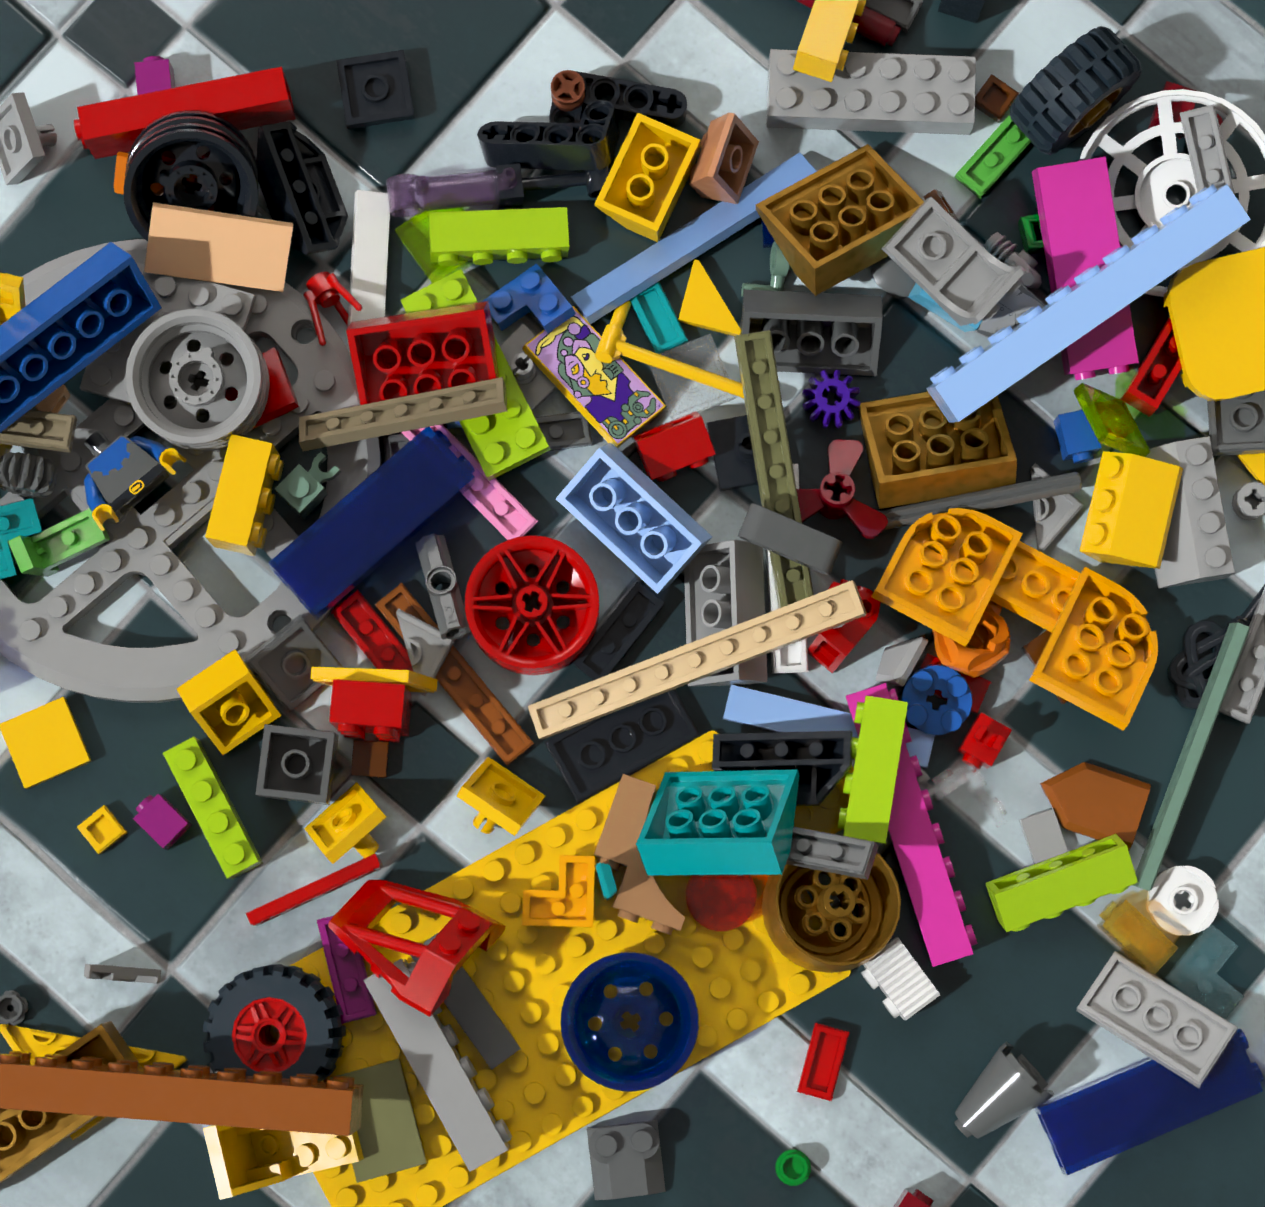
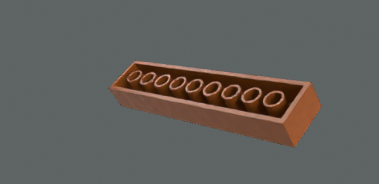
[0,1051,364,1136]

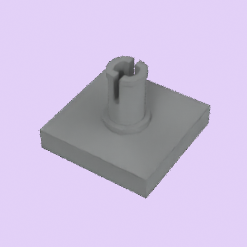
[0,92,57,185]
[500,323,557,412]

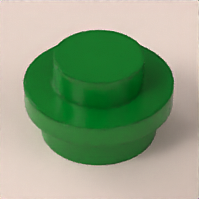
[775,1149,811,1186]

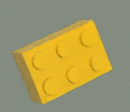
[205,434,284,556]

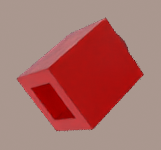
[957,712,1012,770]

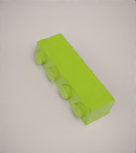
[428,207,570,266]
[837,695,908,844]
[163,737,263,880]
[985,834,1138,932]

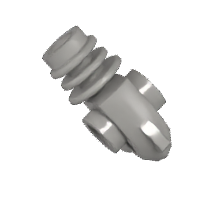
[983,232,1041,289]

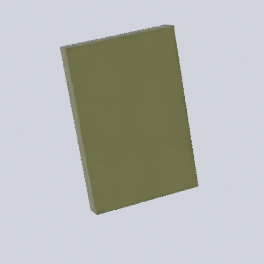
[330,1058,427,1183]

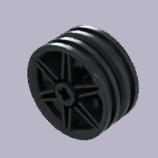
[124,111,258,242]

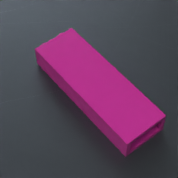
[1032,156,1139,380]

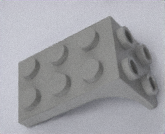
[882,197,1026,326]

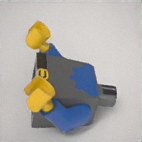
[84,430,186,531]

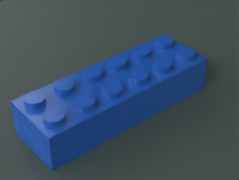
[0,242,162,433]

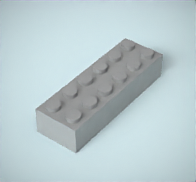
[766,49,976,135]
[363,959,512,1172]

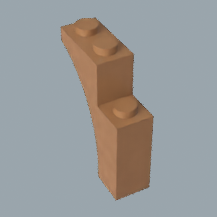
[594,774,685,935]

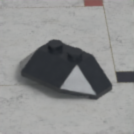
[256,121,348,255]
[712,731,853,806]

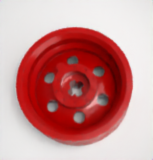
[465,535,599,675]

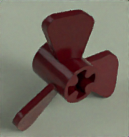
[796,439,888,539]

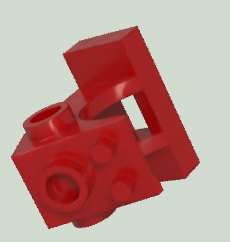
[807,579,881,674]

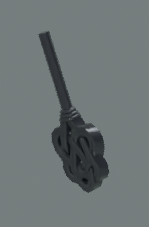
[1167,584,1265,710]

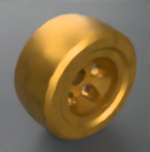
[762,853,901,973]

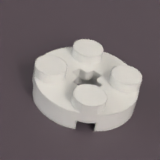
[1146,866,1219,936]

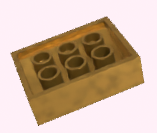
[755,144,924,296]
[859,392,1017,509]

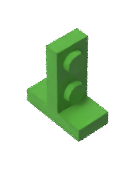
[8,508,110,577]

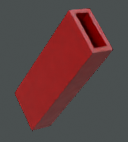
[74,66,296,159]

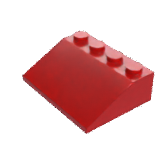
[346,301,499,405]

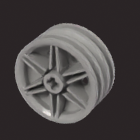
[125,309,270,451]

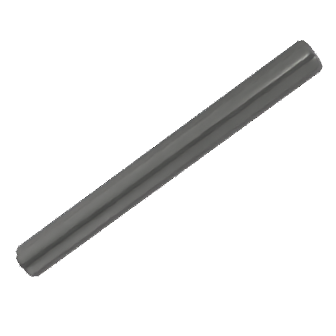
[879,472,1082,530]

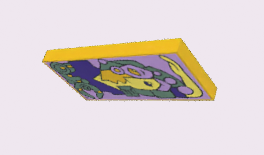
[522,306,666,448]

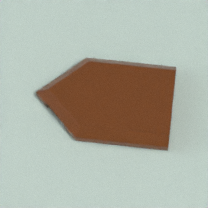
[1040,762,1151,851]

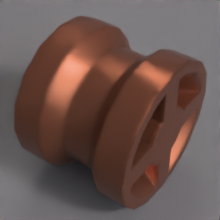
[551,70,585,111]

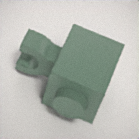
[275,452,341,519]

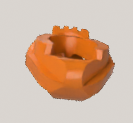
[932,600,1011,677]

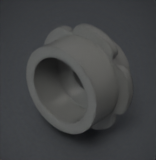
[0,990,28,1025]

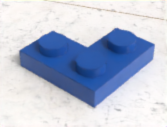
[481,263,576,334]

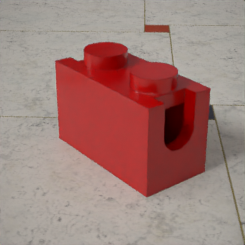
[632,411,716,481]

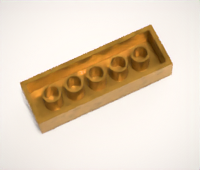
[0,1021,142,1184]

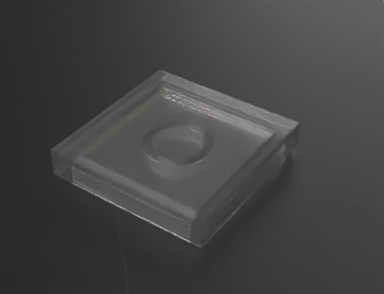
[649,333,737,421]

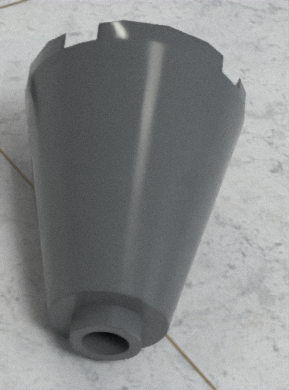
[954,1041,1054,1139]

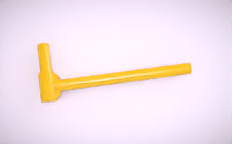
[595,300,744,398]

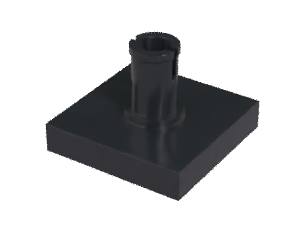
[707,415,758,492]

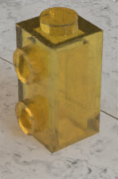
[1097,899,1178,974]

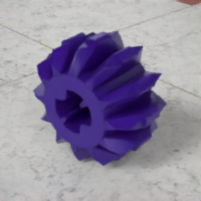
[802,370,860,428]

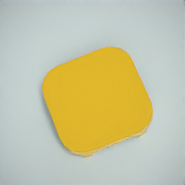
[1164,247,1265,401]

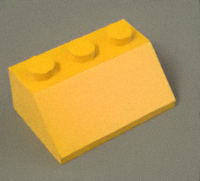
[594,113,700,242]
[1080,451,1183,569]

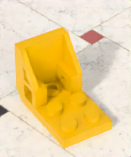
[203,1125,364,1200]

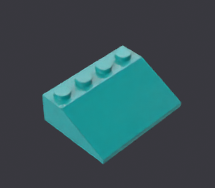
[636,769,799,876]

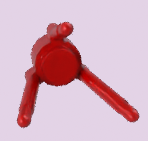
[303,271,363,346]

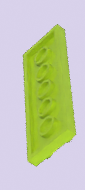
[400,269,551,481]

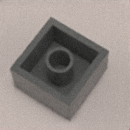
[255,724,339,805]

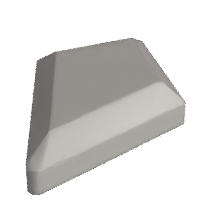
[875,637,928,686]

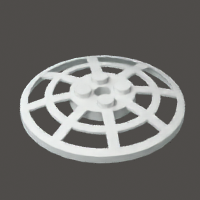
[1079,89,1265,297]

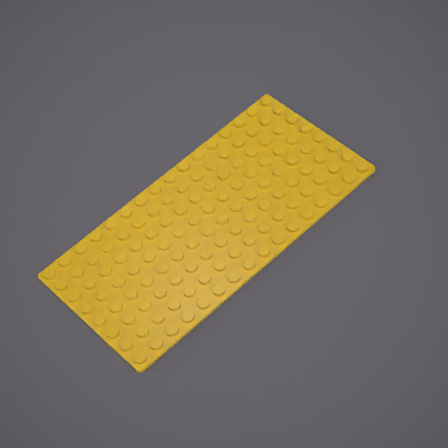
[270,731,851,1207]

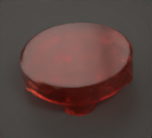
[685,875,757,931]

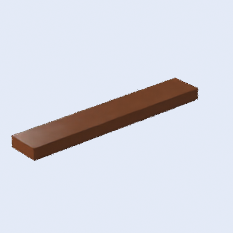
[375,583,534,766]

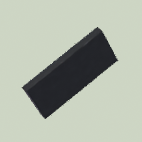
[544,689,700,803]

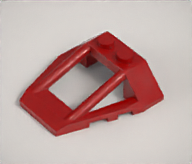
[328,880,506,1017]

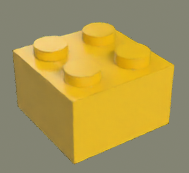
[176,649,281,755]

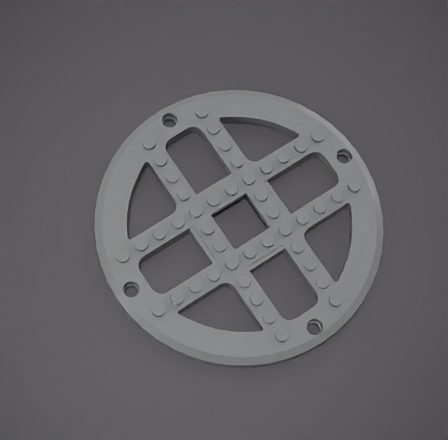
[0,239,382,703]

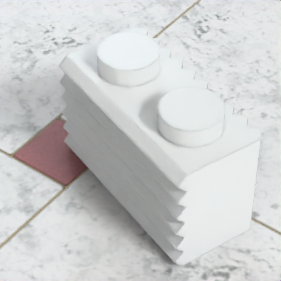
[861,937,940,1020]

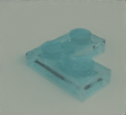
[1165,924,1244,1020]

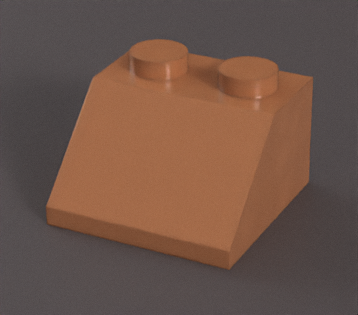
[689,113,759,204]

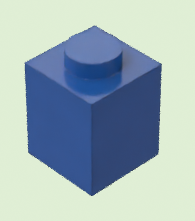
[1053,408,1102,464]

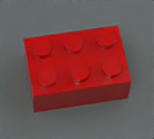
[329,679,412,742]

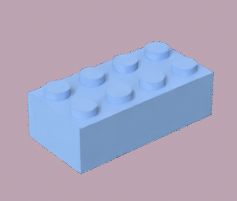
[556,443,712,594]

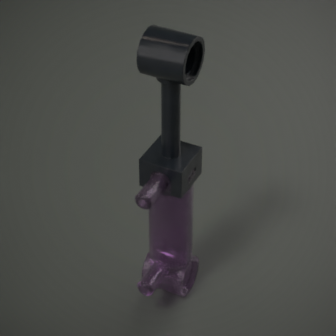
[386,156,616,217]

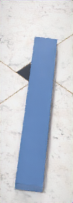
[571,152,817,324]

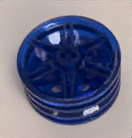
[561,952,699,1091]

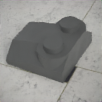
[587,1120,666,1200]

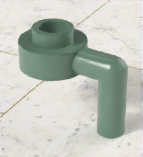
[741,241,793,297]

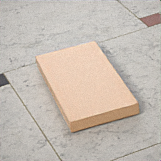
[144,202,293,292]

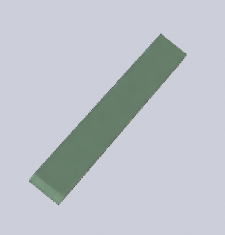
[1133,622,1250,891]

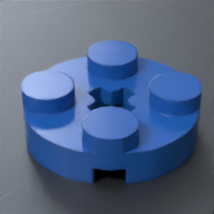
[902,664,972,735]

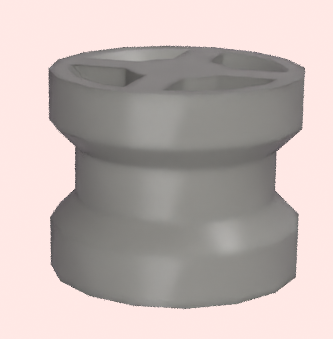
[1232,482,1265,521]

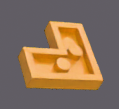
[522,855,595,927]

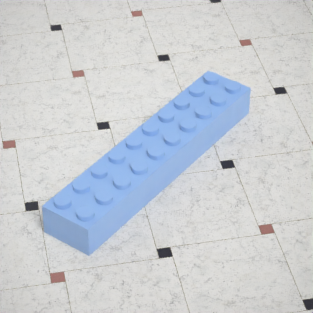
[926,184,1251,423]

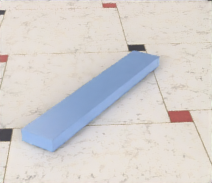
[723,684,935,769]

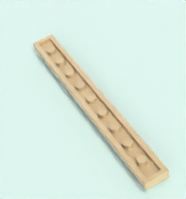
[528,580,867,740]

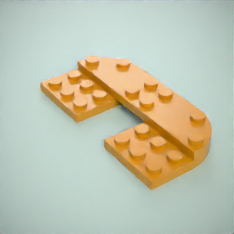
[871,508,1158,731]

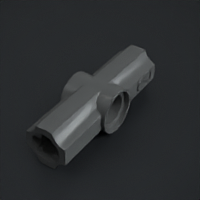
[415,533,471,640]

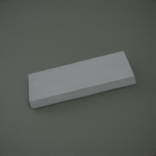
[1077,951,1238,1088]

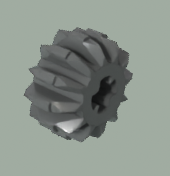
[0,452,57,498]

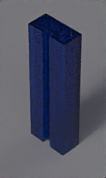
[269,427,475,620]
[1034,1028,1264,1176]

